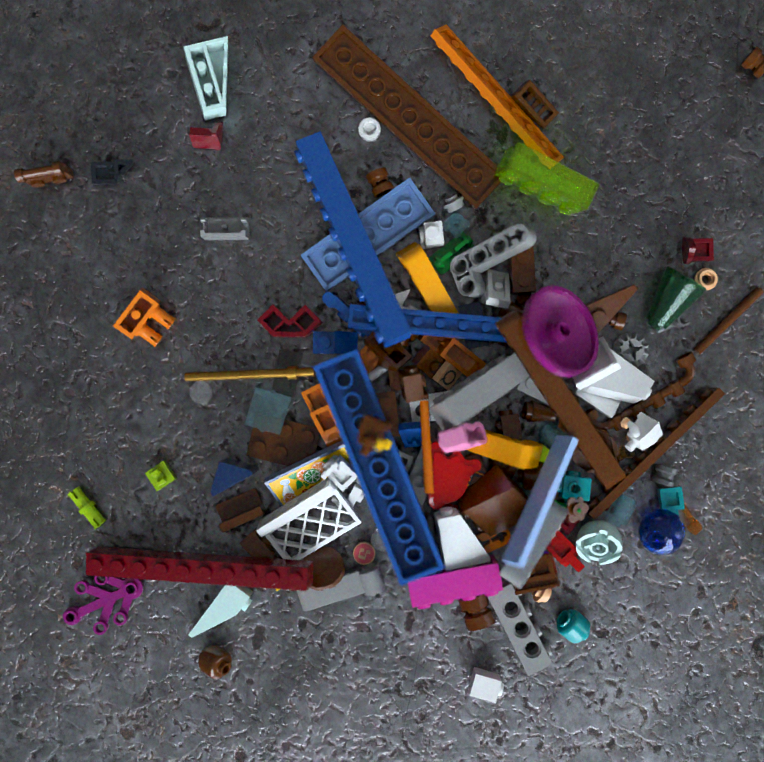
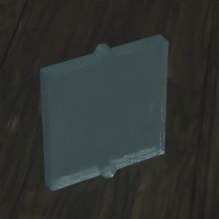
[244,387,291,435]

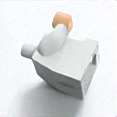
[620,412,663,452]

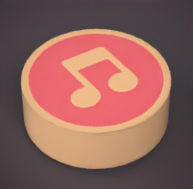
[353,541,375,565]

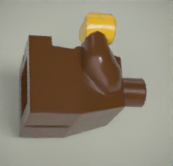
[358,414,392,456]

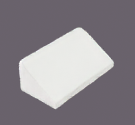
[572,386,621,418]

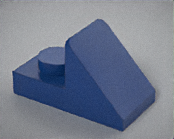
[313,331,358,354]

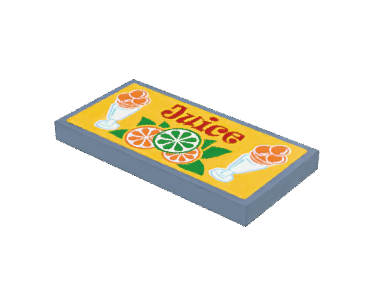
[264,440,353,506]

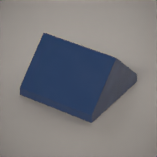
[210,458,259,497]

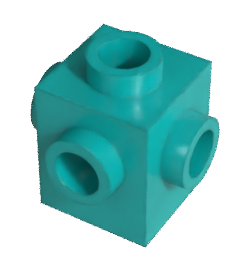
[557,470,592,502]

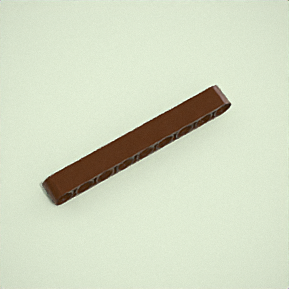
[495,310,626,490]

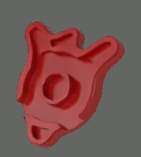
[422,441,482,509]

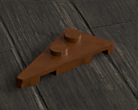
[586,284,638,333]

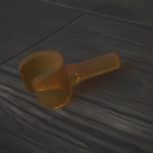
[616,445,636,463]
[682,503,702,535]

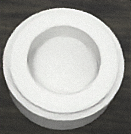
[358,117,381,141]

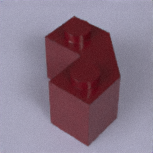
[257,304,323,338]

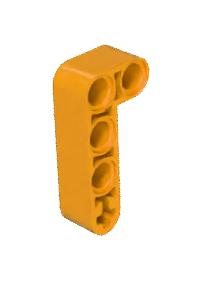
[396,242,459,314]
[460,422,543,469]

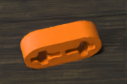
[475,529,511,553]

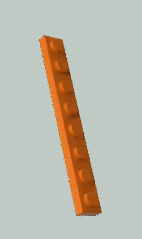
[430,24,564,170]

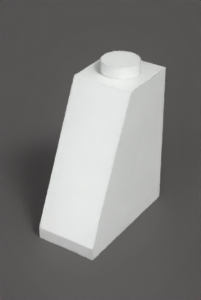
[581,350,655,404]
[433,507,491,571]

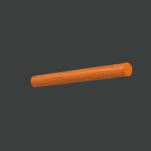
[419,401,434,494]

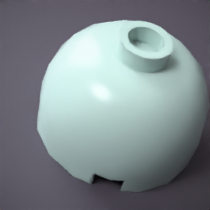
[576,520,622,565]

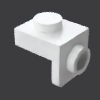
[321,455,357,492]
[331,483,365,508]

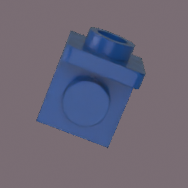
[398,421,422,448]

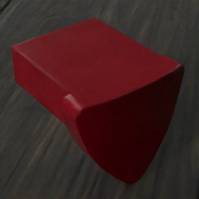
[189,122,223,150]
[682,237,714,264]

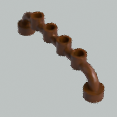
[584,351,696,431]

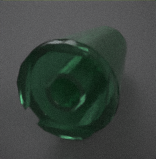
[646,266,706,331]

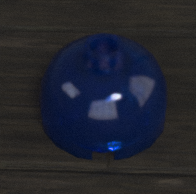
[638,509,686,556]

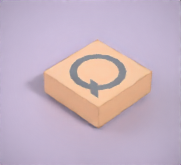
[432,361,462,391]

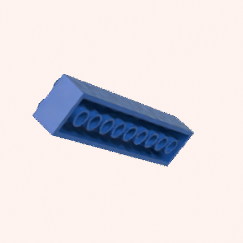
[313,349,445,586]

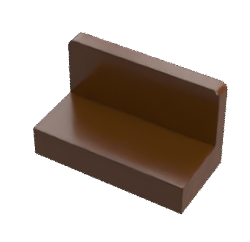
[216,488,266,533]

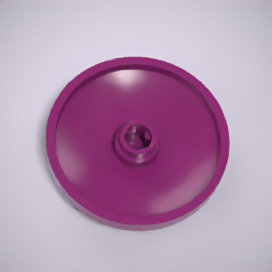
[523,286,599,377]

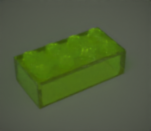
[494,142,599,215]

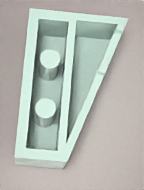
[184,36,228,121]

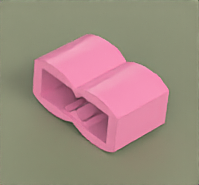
[438,422,488,453]

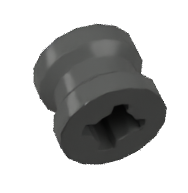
[651,464,678,487]

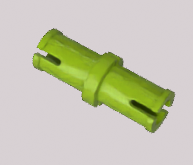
[68,486,107,530]

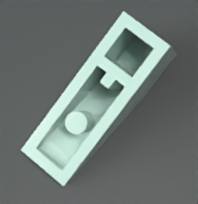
[189,585,253,638]

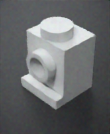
[419,221,444,249]

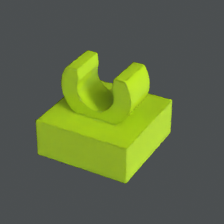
[145,460,177,491]

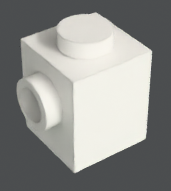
[468,667,504,703]

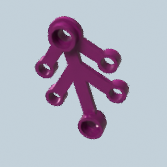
[63,576,144,635]

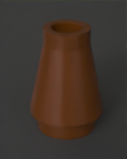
[522,400,556,422]

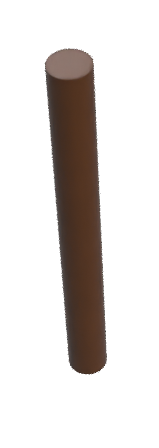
[693,286,764,355]

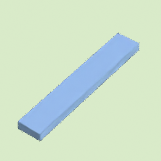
[502,435,578,568]

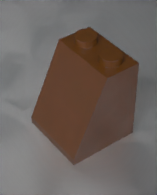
[457,464,529,537]

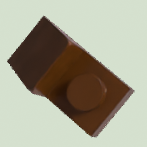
[364,332,412,372]
[411,344,445,385]

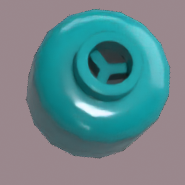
[556,609,590,643]

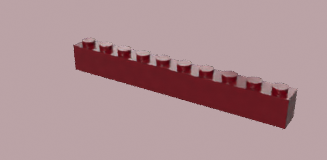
[86,546,313,591]

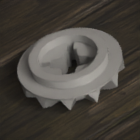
[613,333,649,367]

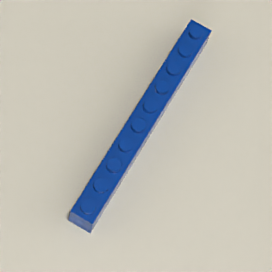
[294,131,411,348]

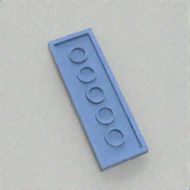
[301,178,435,292]

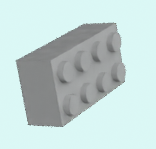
[429,353,530,430]

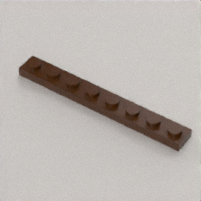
[587,387,725,520]

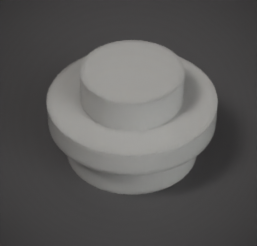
[443,194,464,213]

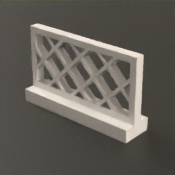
[256,478,362,560]

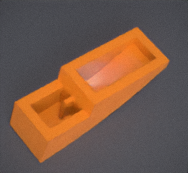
[417,335,486,378]

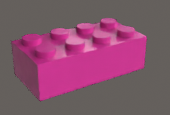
[408,554,503,609]

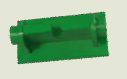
[428,231,474,276]

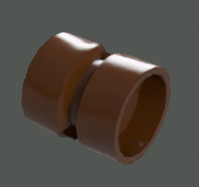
[458,594,495,631]

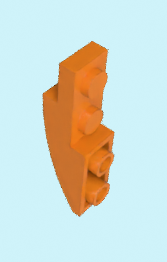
[301,383,342,447]

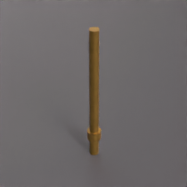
[184,366,316,381]

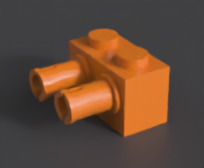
[113,287,176,347]

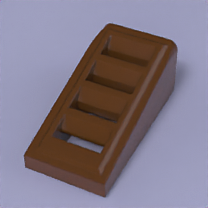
[511,80,559,129]

